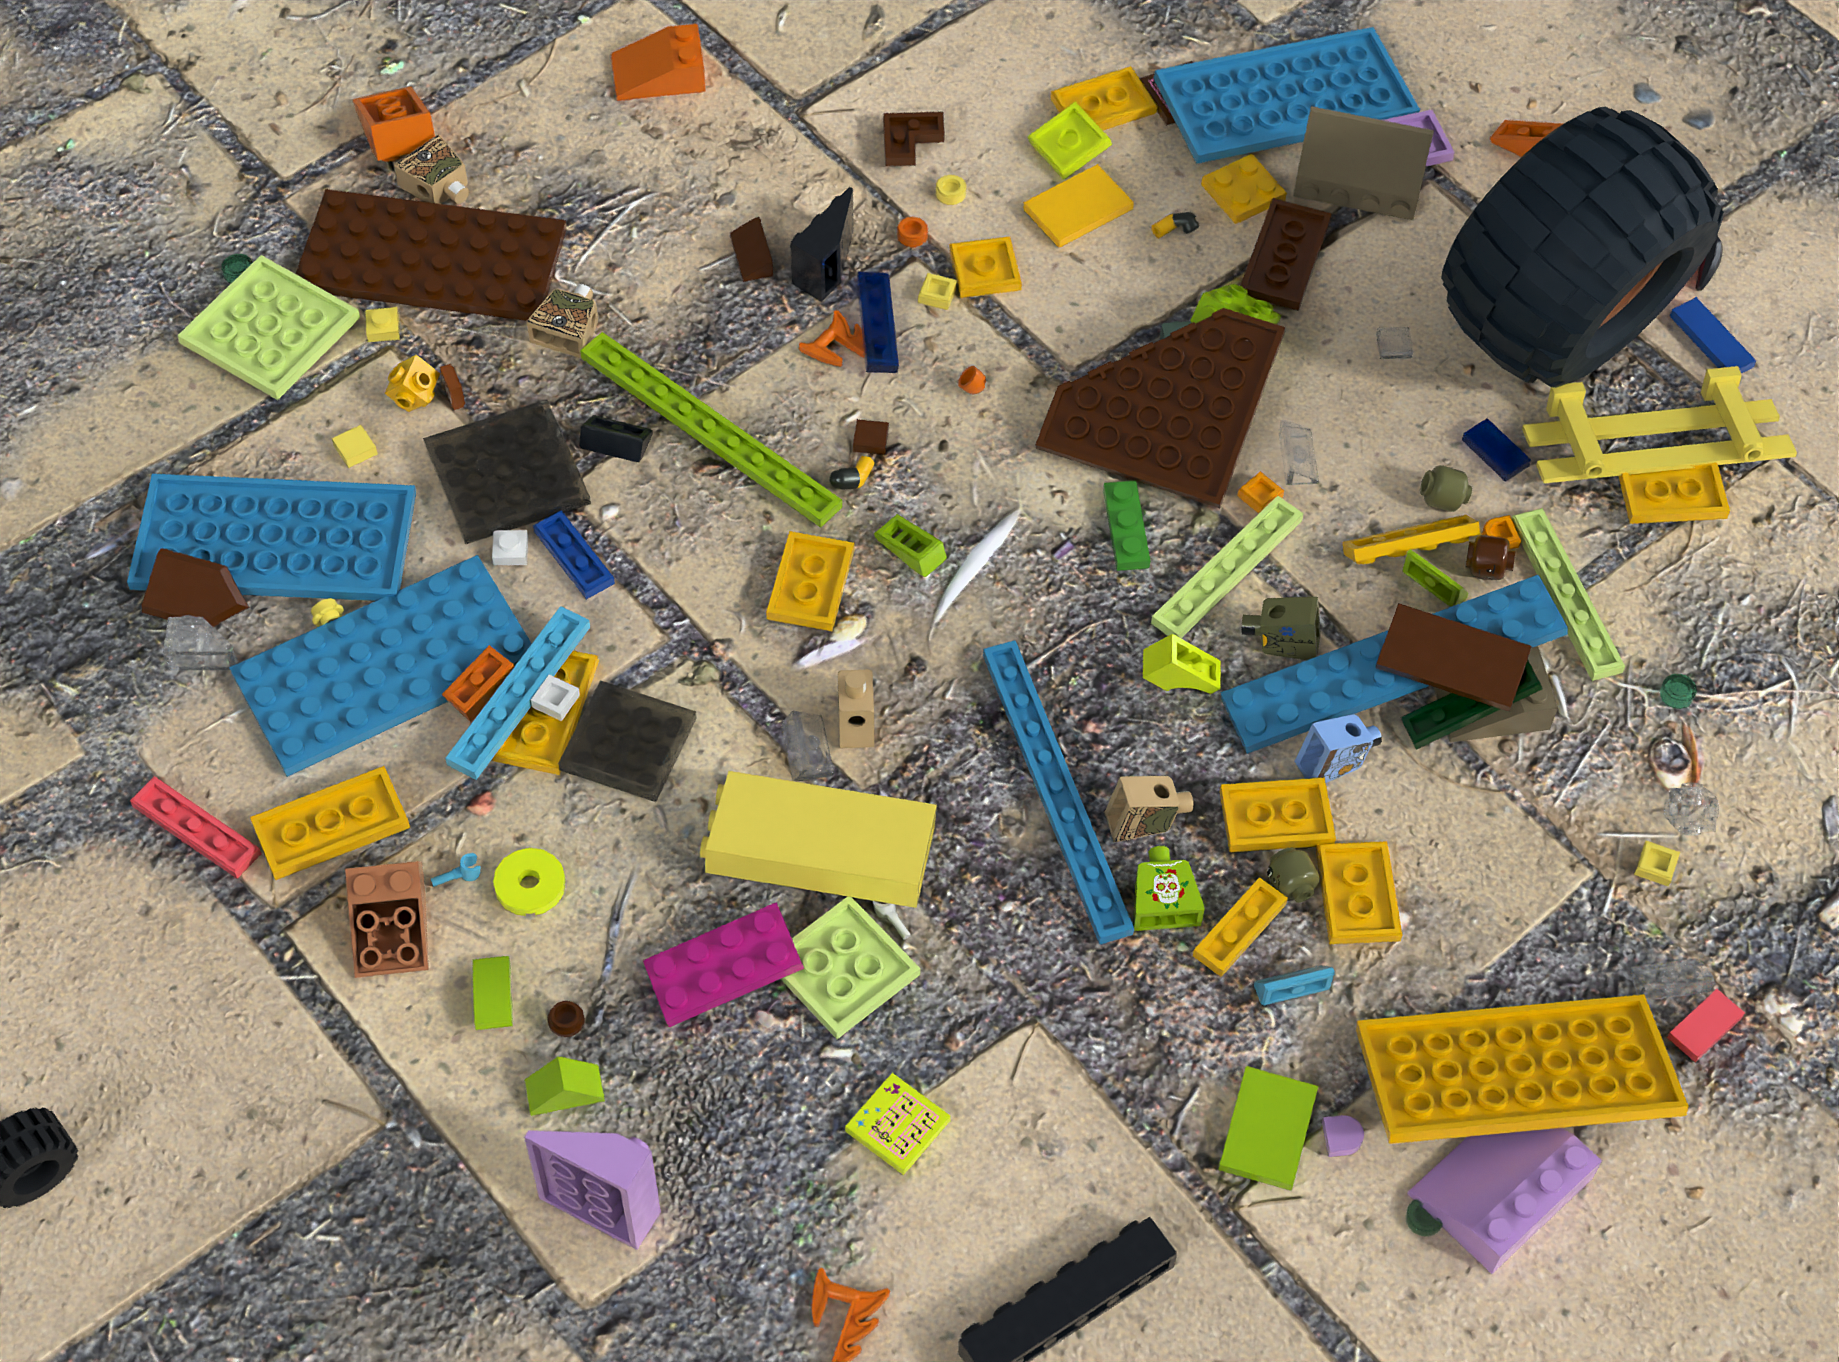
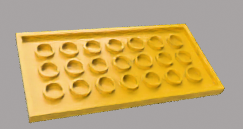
[1356,994,1689,1144]

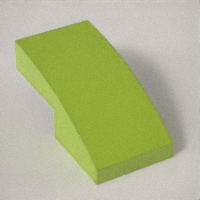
[473,956,513,1030]

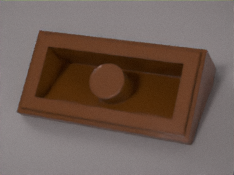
[730,217,773,282]

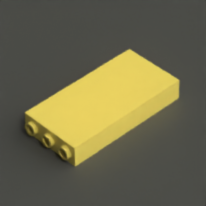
[700,771,937,908]

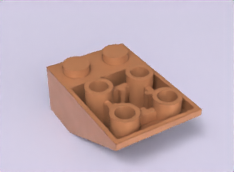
[345,861,429,978]

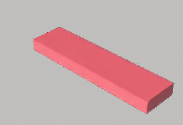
[130,776,261,879]

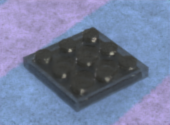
[558,680,697,802]

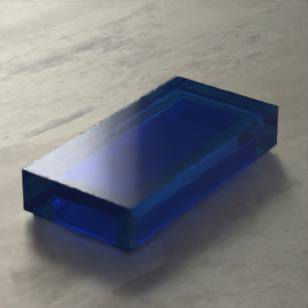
[1462,418,1531,482]

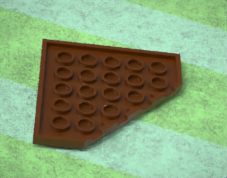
[1035,308,1285,508]

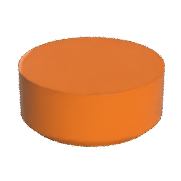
[897,217,928,247]

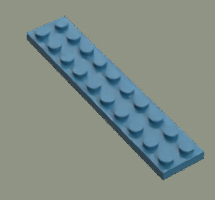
[1220,575,1568,754]

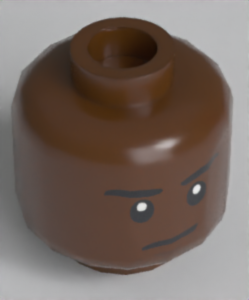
[1465,535,1516,580]

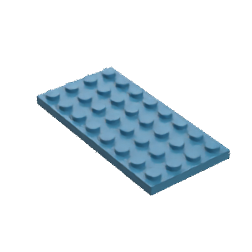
[1154,27,1420,164]
[127,474,416,601]
[229,555,532,777]

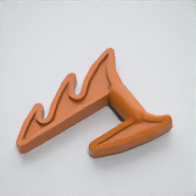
[799,310,882,367]
[812,1268,890,1362]

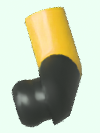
[1151,212,1199,238]
[829,456,875,490]

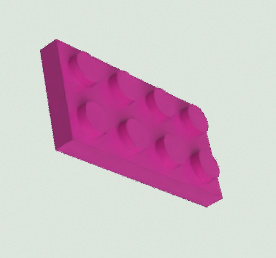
[643,902,804,1027]

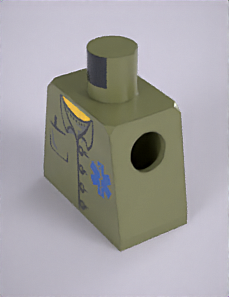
[1241,597,1321,660]

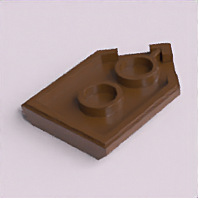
[142,548,250,631]

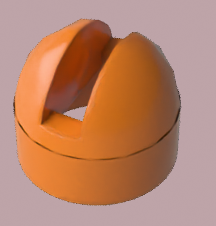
[958,366,986,395]

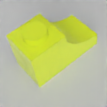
[1143,634,1221,694]

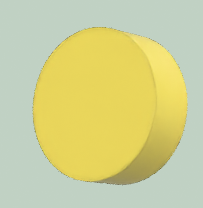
[936,175,966,205]

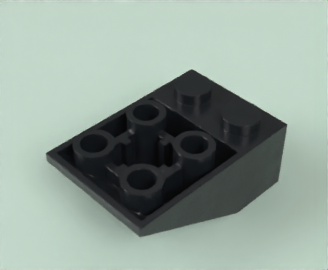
[790,187,853,302]

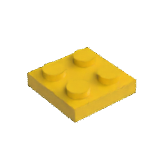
[1201,154,1287,224]

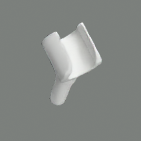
[873,901,911,940]

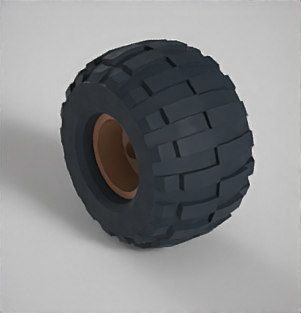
[1441,106,1724,388]

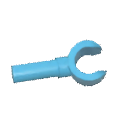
[431,853,481,887]

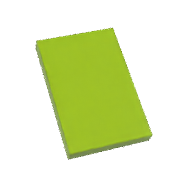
[1218,1066,1318,1191]

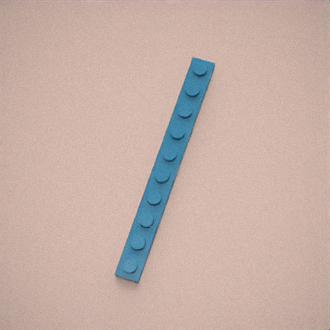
[983,640,1134,945]

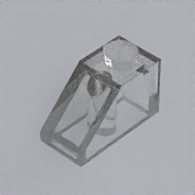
[163,615,239,670]

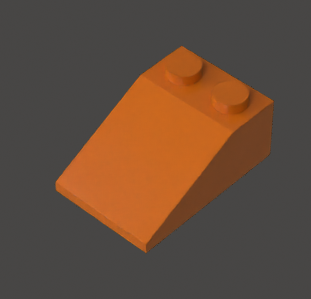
[611,23,706,101]
[353,86,435,162]

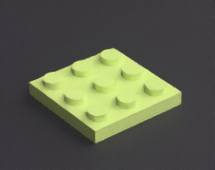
[781,896,920,1039]

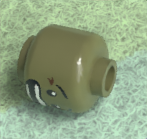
[1267,848,1320,903]

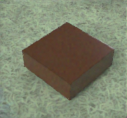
[853,419,889,455]

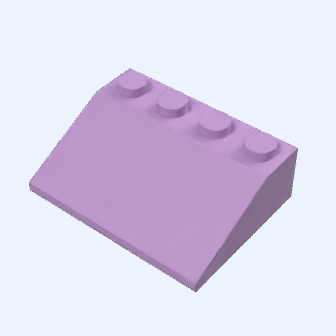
[1407,1128,1602,1274]
[524,1131,661,1250]

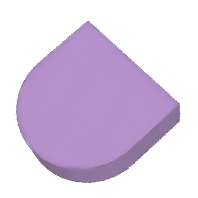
[1322,1115,1364,1157]

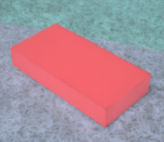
[1667,989,1745,1063]

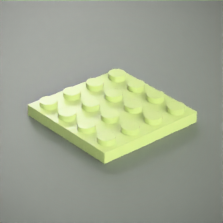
[177,255,360,400]

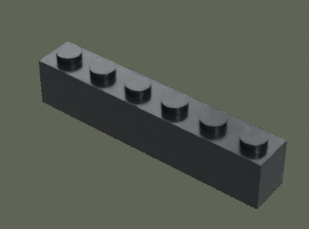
[958,1217,1177,1362]

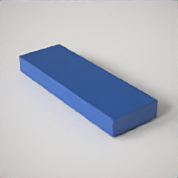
[1670,297,1756,374]
[533,510,615,599]

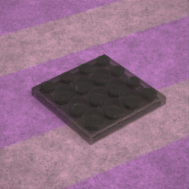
[423,399,591,545]

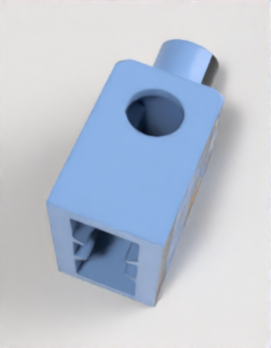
[1295,714,1382,783]

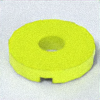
[493,848,565,916]

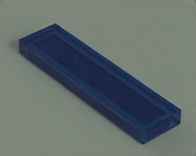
[857,272,899,373]

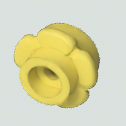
[311,598,344,627]

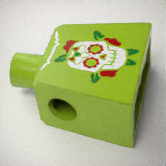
[1133,846,1205,931]

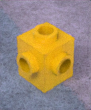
[384,355,441,412]

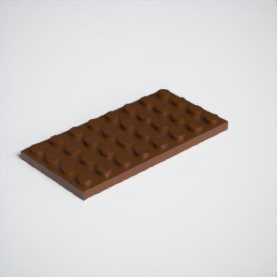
[296,189,567,321]

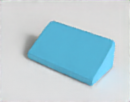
[1254,965,1335,1005]

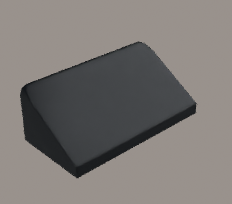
[579,415,653,462]

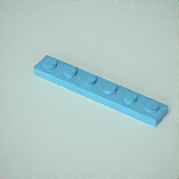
[445,606,590,780]

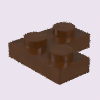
[883,112,945,166]

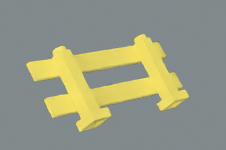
[1522,366,1797,484]

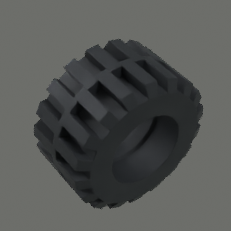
[0,1107,78,1208]

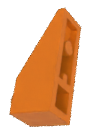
[1490,120,1564,157]

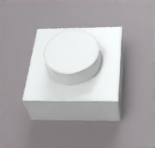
[492,530,528,565]
[531,675,580,721]

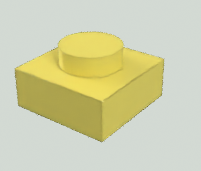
[365,307,400,342]

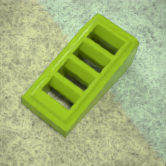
[874,514,947,577]

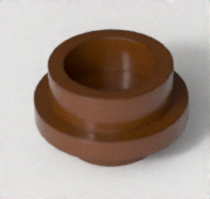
[547,1001,585,1037]

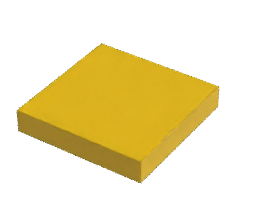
[949,236,1022,298]

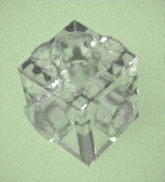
[1664,782,1719,836]

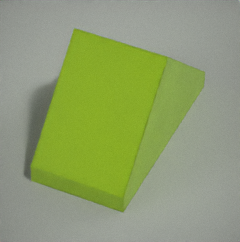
[525,1056,605,1116]

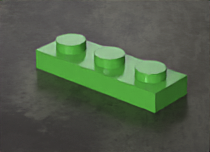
[1103,481,1151,571]

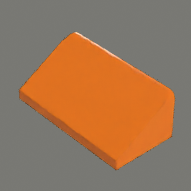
[442,645,515,723]

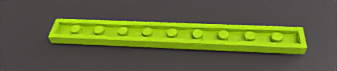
[580,332,842,528]

